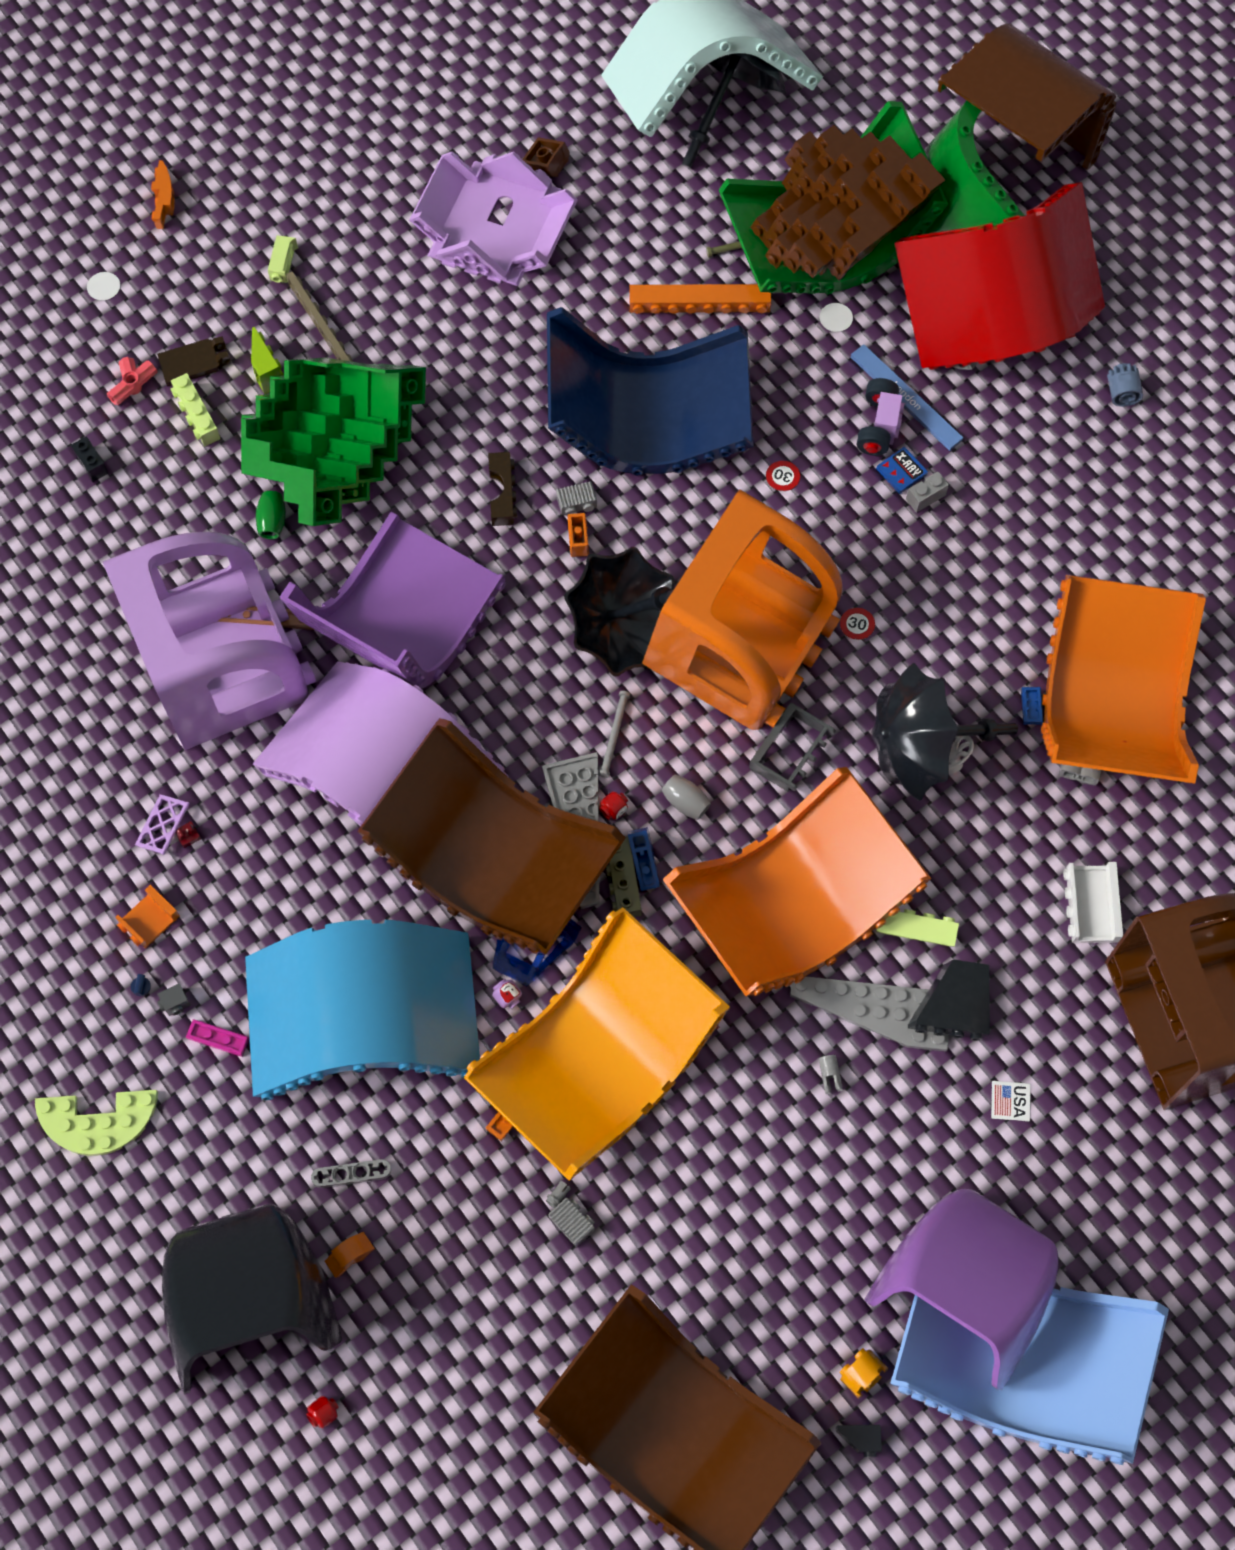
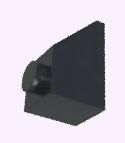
[836,1425,882,1457]

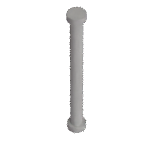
[598,691,631,778]

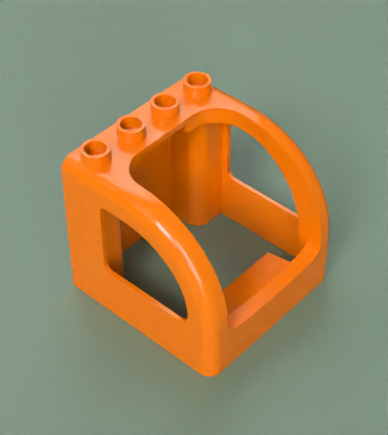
[642,489,843,730]

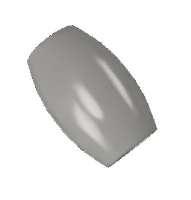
[662,775,711,820]

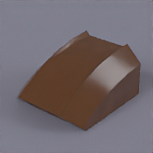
[522,137,570,177]

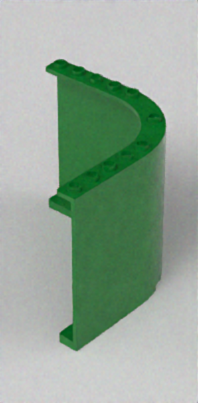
[924,100,1025,234]
[719,101,948,294]

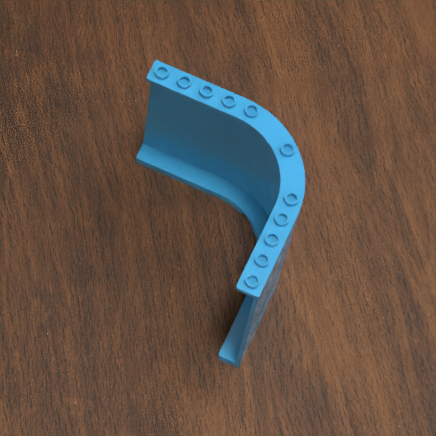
[245,920,480,1100]

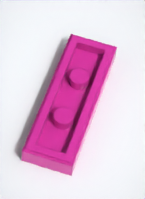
[186,1019,250,1057]

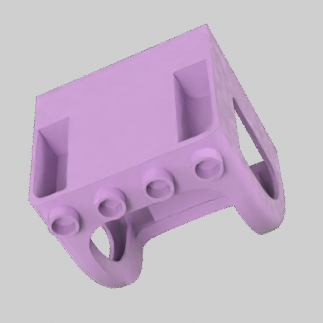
[103,532,316,750]

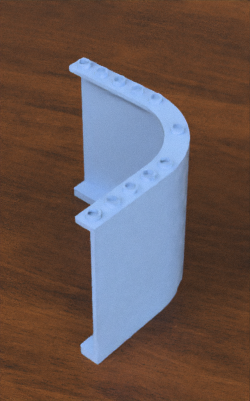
[890,1287,1169,1465]

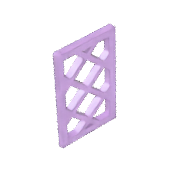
[135,794,190,855]

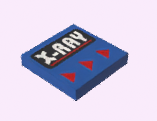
[876,446,928,494]

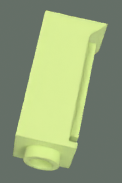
[268,235,298,283]

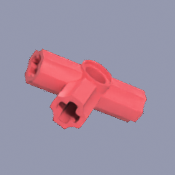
[107,357,158,405]

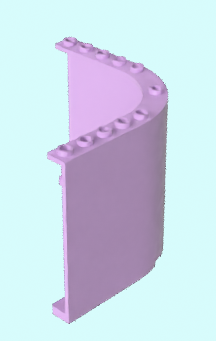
[253,661,509,826]

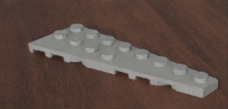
[542,752,600,909]

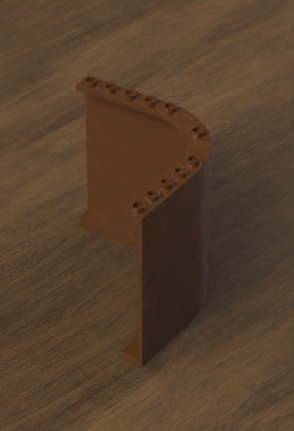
[937,24,1117,170]
[357,718,626,955]
[533,1284,821,1550]

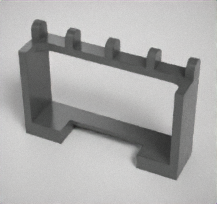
[749,703,836,792]

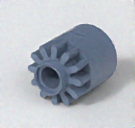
[1107,363,1143,407]

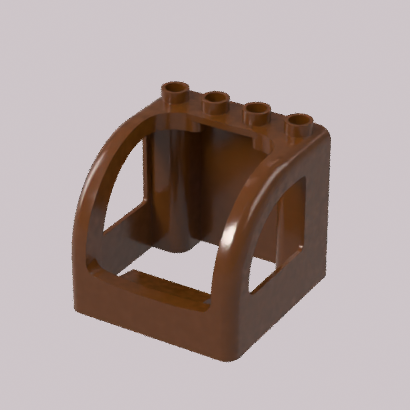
[1105,893,1235,1110]

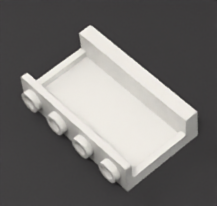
[1063,862,1123,943]

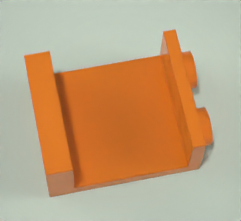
[115,885,180,949]

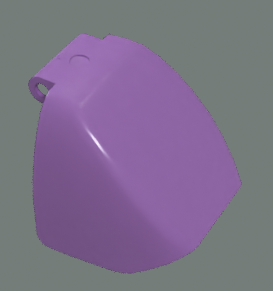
[864,1189,1058,1390]

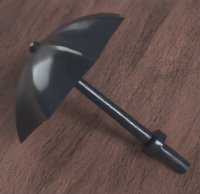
[682,53,786,169]
[564,547,675,677]
[871,663,1018,801]

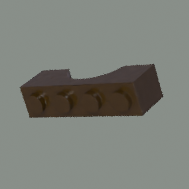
[488,452,517,526]

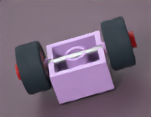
[856,378,905,456]

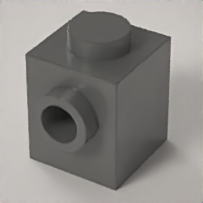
[157,983,191,1016]

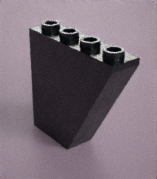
[908,959,990,1041]

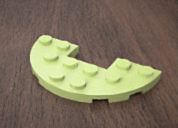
[35,1090,158,1156]

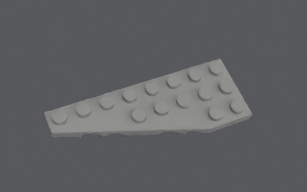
[790,977,948,1052]

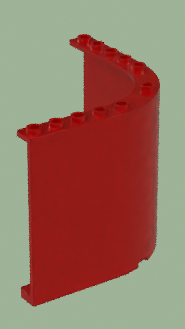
[894,182,1105,370]

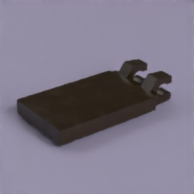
[157,336,231,387]

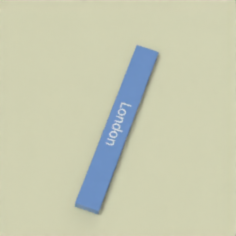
[850,344,963,451]

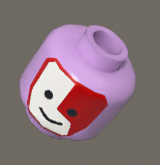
[492,979,522,1009]

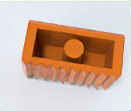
[567,513,589,557]

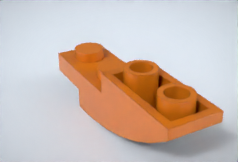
[151,160,175,229]

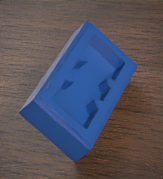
[1021,687,1043,725]

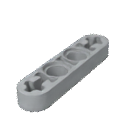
[311,1159,391,1188]

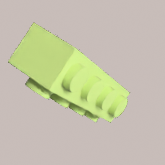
[170,373,220,447]
[876,909,959,947]

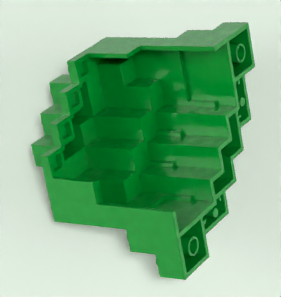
[241,358,426,526]

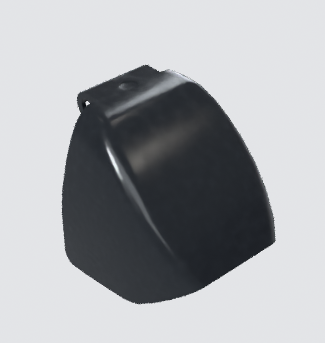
[162,1204,342,1394]

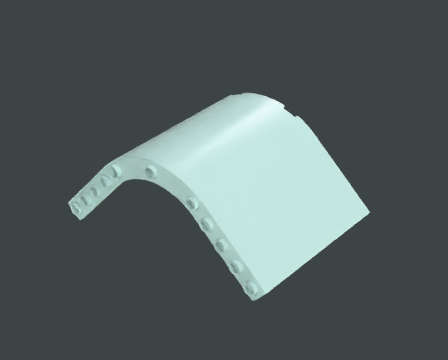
[601,0,823,137]

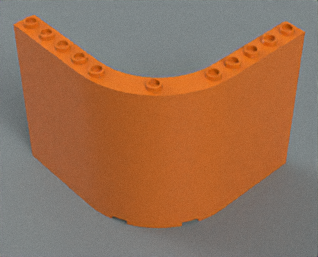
[1041,575,1206,784]
[663,767,931,997]

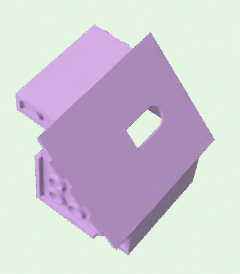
[409,152,578,286]

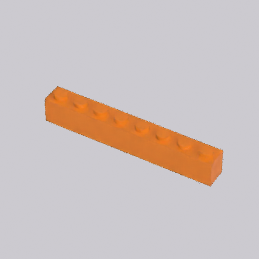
[629,284,771,314]

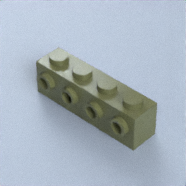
[606,837,642,917]

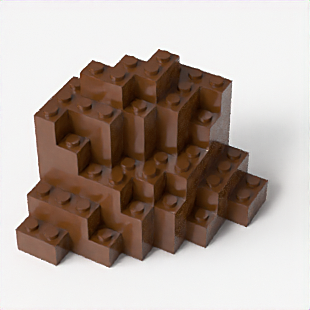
[750,125,945,280]

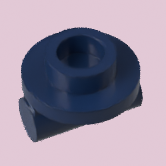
[131,974,151,996]

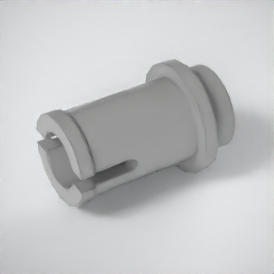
[546,1181,571,1208]

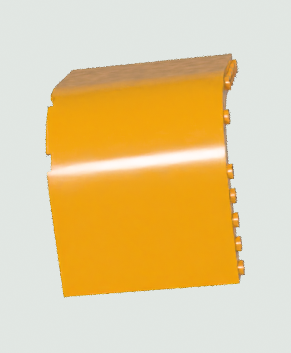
[464,907,730,1181]

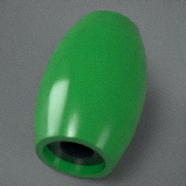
[255,491,286,539]

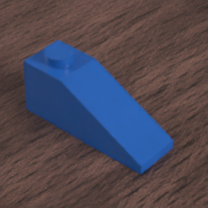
[628,827,660,891]

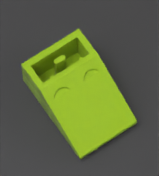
[251,327,283,395]

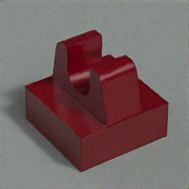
[175,821,201,848]

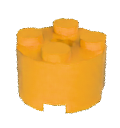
[839,1348,888,1399]

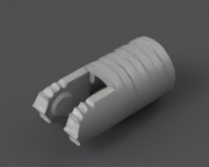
[819,1055,843,1094]

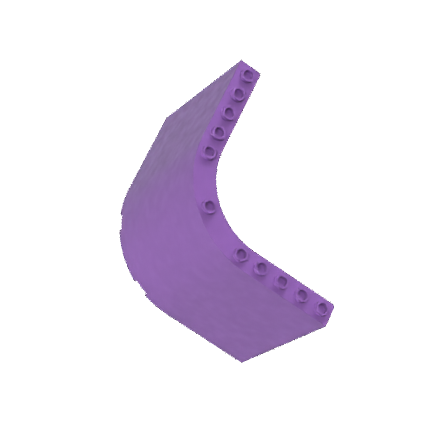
[279,512,506,689]

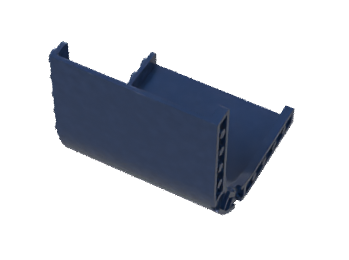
[547,307,754,476]

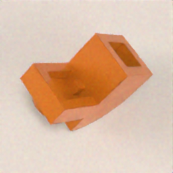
[324,1232,375,1278]

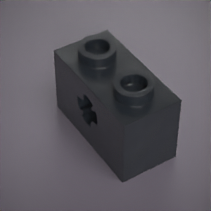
[71,436,108,482]

